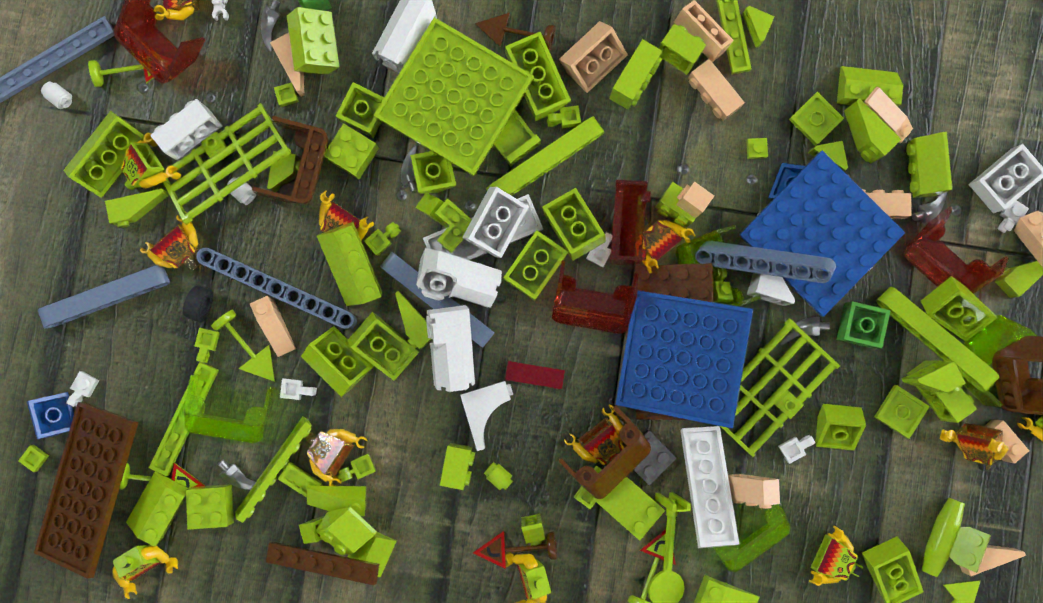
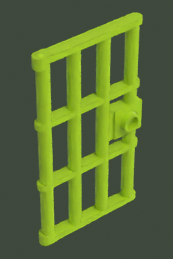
[163,103,292,225]
[720,318,840,457]

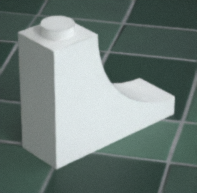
[460,381,513,451]

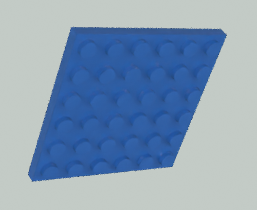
[739,150,905,317]
[616,290,754,428]

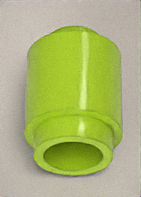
[483,462,513,490]

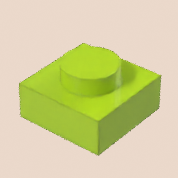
[274,82,299,107]
[746,138,768,159]
[19,445,49,472]

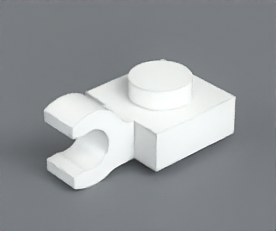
[212,0,229,21]
[998,200,1029,233]
[586,232,613,267]
[67,371,99,407]
[280,378,317,400]
[778,435,815,464]

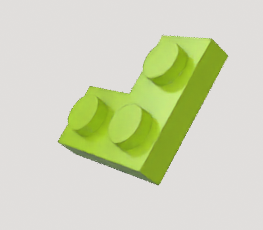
[434,198,472,253]

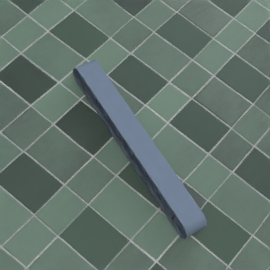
[197,248,357,329]

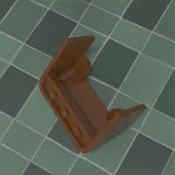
[252,116,329,204]
[992,336,1043,415]
[558,405,651,499]

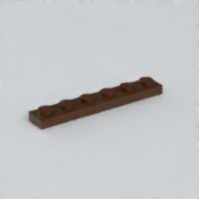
[266,542,380,585]

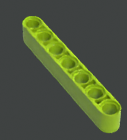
[486,116,604,196]
[876,287,999,392]

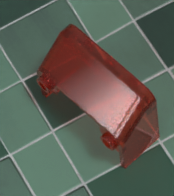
[114,0,206,83]
[610,180,651,265]
[904,206,1009,294]
[552,260,639,333]

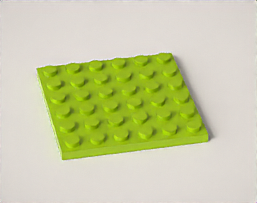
[374,17,534,176]

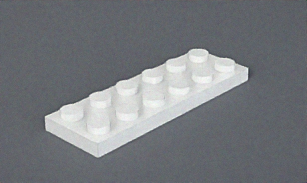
[423,194,543,260]
[680,426,739,548]

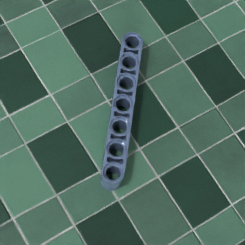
[695,241,836,283]
[380,251,494,348]
[38,265,170,329]

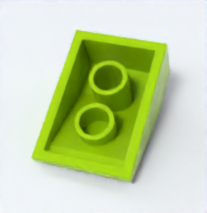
[844,98,901,163]
[921,276,997,341]
[347,312,419,381]
[592,477,665,541]
[862,536,924,603]
[694,575,759,603]

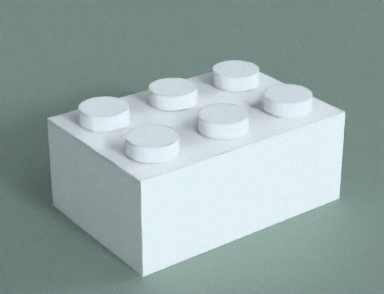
[150,99,222,161]
[968,144,1043,213]
[462,187,529,258]

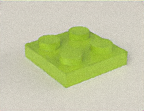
[789,92,844,146]
[874,385,930,439]

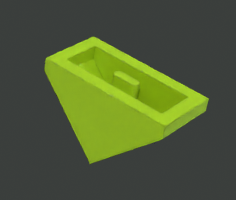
[742,6,775,48]
[809,141,848,171]
[415,193,449,228]

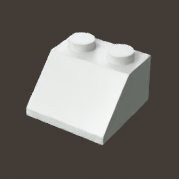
[747,273,795,306]

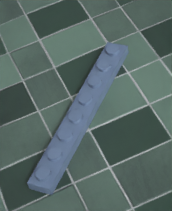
[0,16,116,103]

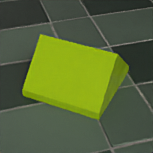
[410,151,456,193]
[347,532,397,577]

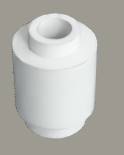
[41,82,72,109]
[227,177,256,205]

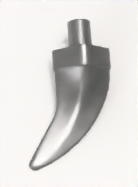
[261,0,281,52]
[401,145,418,193]
[912,192,947,224]
[780,317,830,345]
[217,459,256,490]

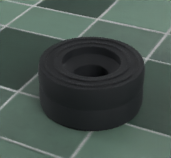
[183,285,214,322]

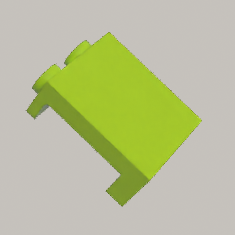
[493,108,541,167]

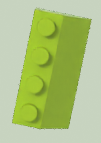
[505,32,571,121]
[63,111,144,198]
[317,222,382,306]

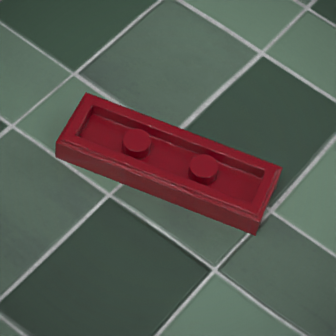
[505,361,565,389]

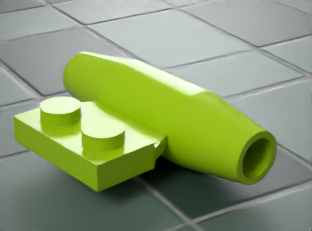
[922,498,991,577]

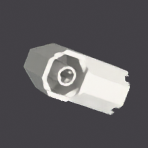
[372,0,437,73]
[416,248,502,308]
[426,305,475,392]

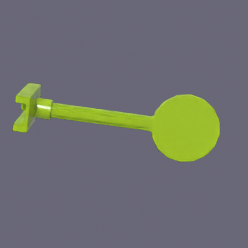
[648,492,691,603]

